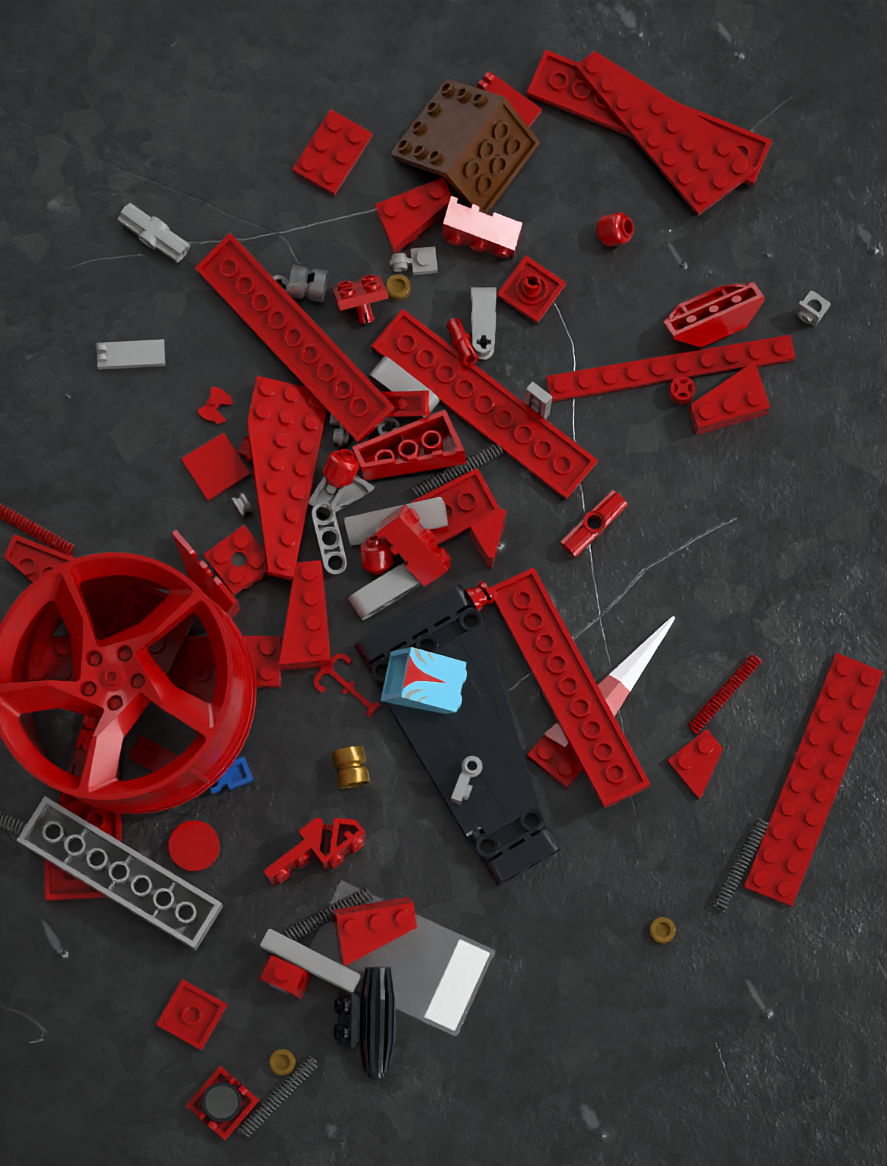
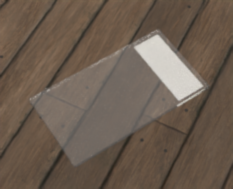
[310,880,496,1037]

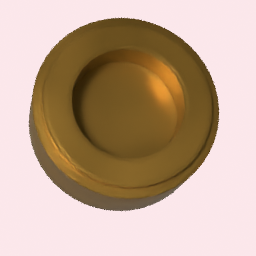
[386,274,411,301]
[649,917,676,944]
[269,1049,296,1076]

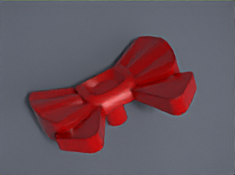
[198,387,233,425]

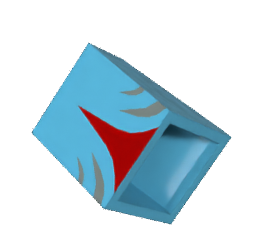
[381,647,467,714]

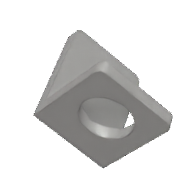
[795,291,831,327]

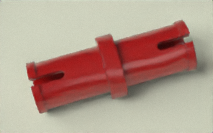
[446,318,478,365]

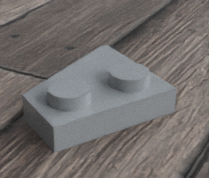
[308,475,375,517]

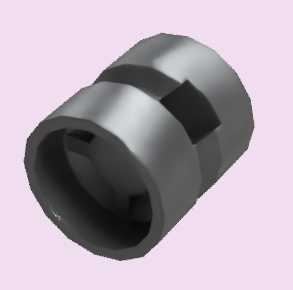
[288,265,328,302]

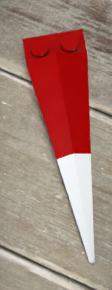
[527,616,675,789]

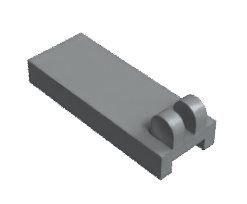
[96,339,166,370]
[525,381,552,419]

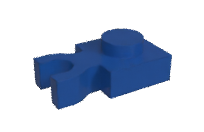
[210,757,254,795]

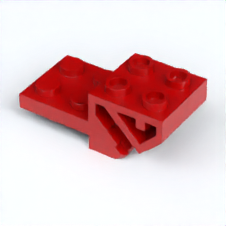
[263,818,366,885]

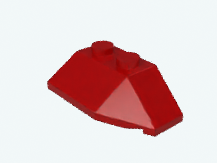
[664,282,765,347]

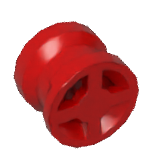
[669,376,695,405]
[465,580,495,611]

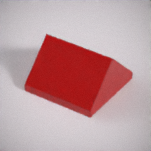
[469,509,506,569]

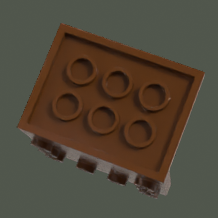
[390,79,541,214]

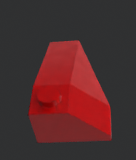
[172,530,240,619]

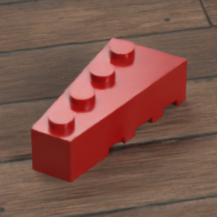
[279,560,332,670]

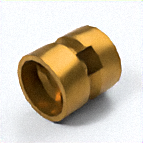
[332,746,370,789]

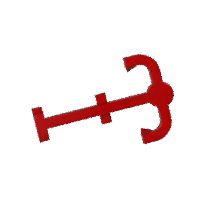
[314,653,381,717]

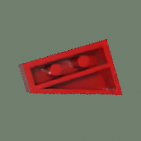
[375,177,452,254]
[688,361,770,435]
[375,504,451,587]
[333,896,417,966]

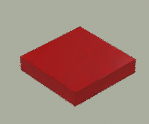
[181,433,251,502]
[156,979,228,1051]

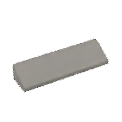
[344,497,448,547]
[260,929,361,994]

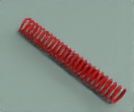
[0,503,75,556]
[688,654,762,734]

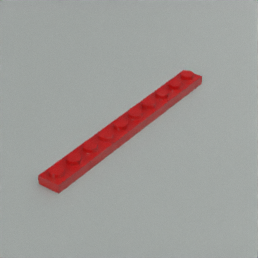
[546,335,795,402]

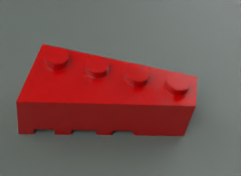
[352,410,467,481]

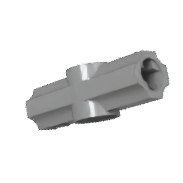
[117,203,190,263]

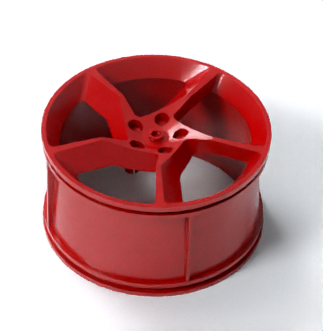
[0,552,257,814]

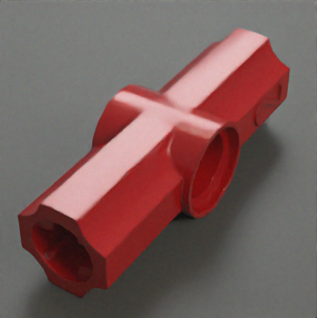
[560,490,628,558]

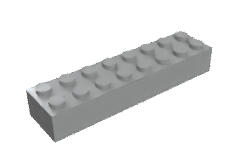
[17,796,223,951]

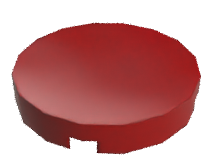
[169,820,220,872]

